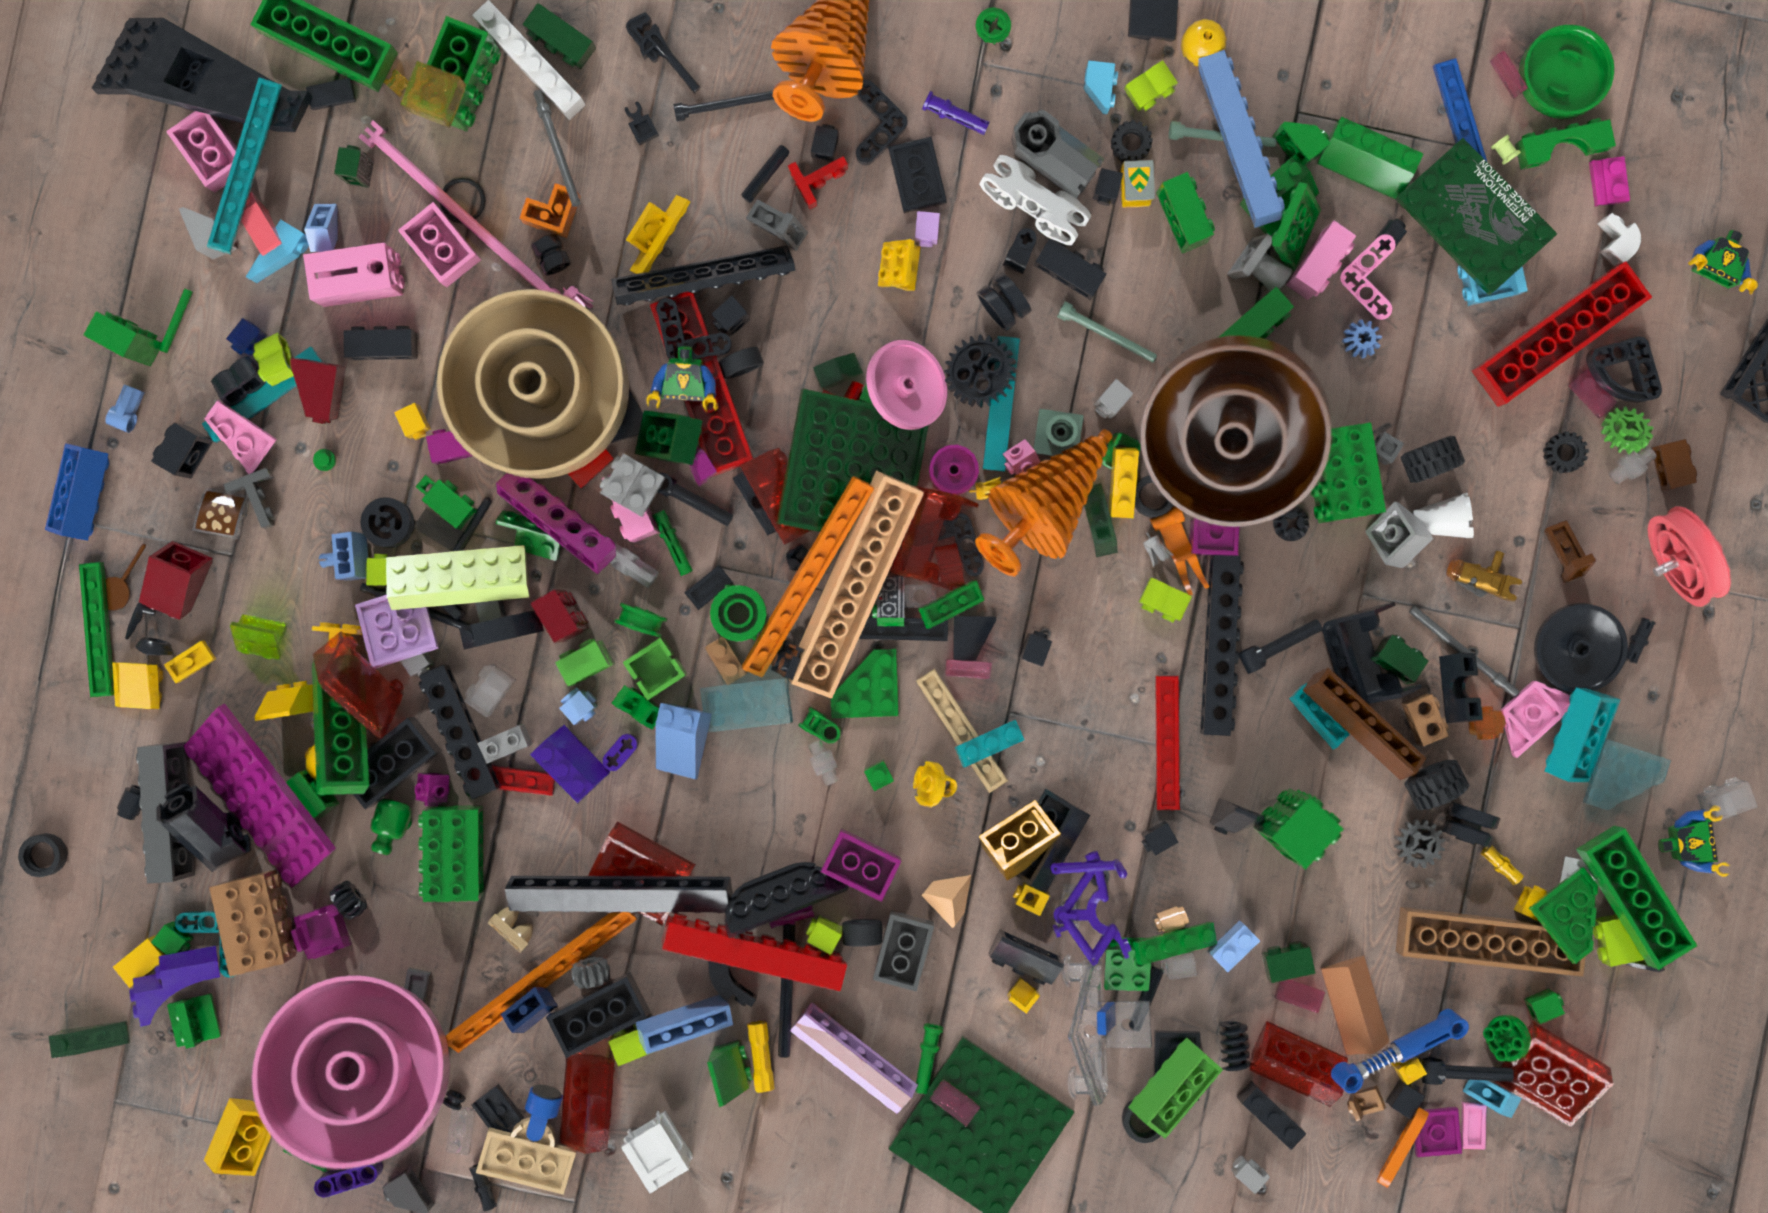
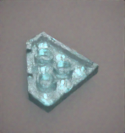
[1583,739,1671,810]

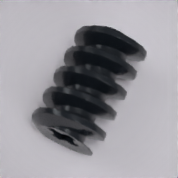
[1219,1021,1251,1072]

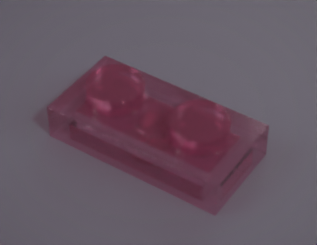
[1568,369,1618,418]
[930,1079,980,1126]

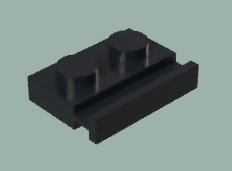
[771,640,805,680]
[471,1084,525,1132]

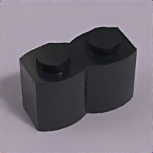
[211,356,266,407]

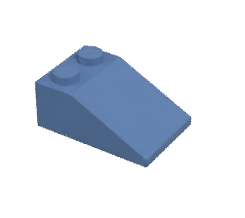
[656,703,712,779]

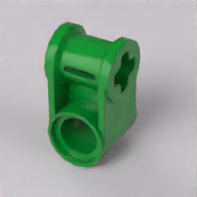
[798,706,842,743]

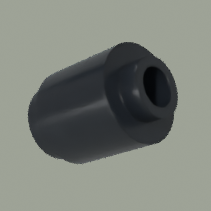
[1375,218,1407,251]
[117,785,142,820]

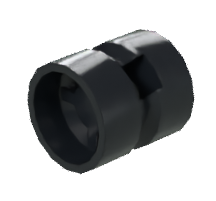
[531,234,571,276]

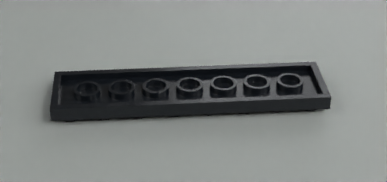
[611,245,796,306]

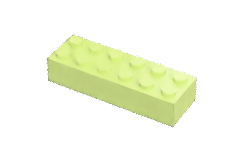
[386,545,529,610]

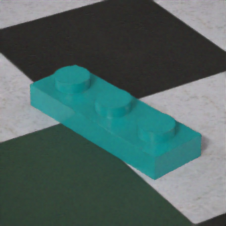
[1289,683,1350,750]
[954,720,1025,768]

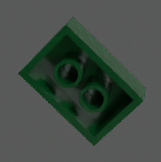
[634,410,703,465]

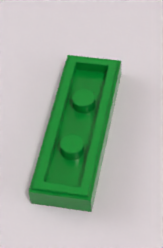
[918,580,985,629]

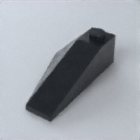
[1209,798,1265,835]

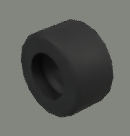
[842,919,882,947]

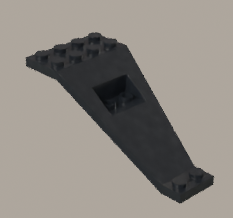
[92,18,313,132]

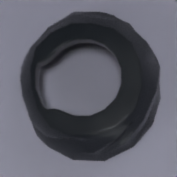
[135,637,174,656]

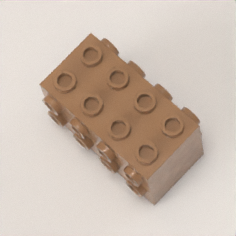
[209,869,297,977]

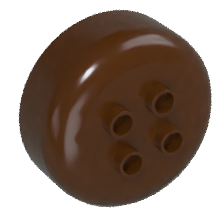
[1141,335,1331,527]

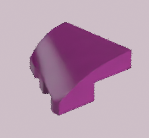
[689,446,717,487]

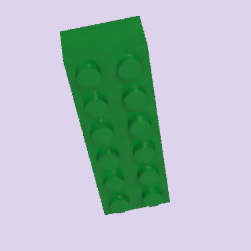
[250,0,398,93]
[312,656,369,795]
[1576,825,1698,970]

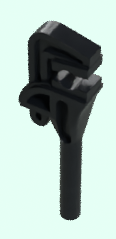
[626,12,701,93]

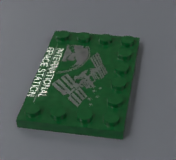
[1395,138,1558,296]

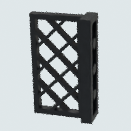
[1720,319,1768,423]

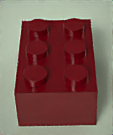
[531,589,589,643]

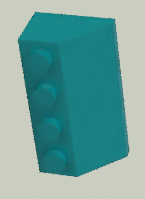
[1545,688,1621,782]

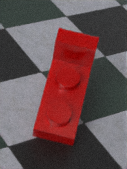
[788,156,848,210]

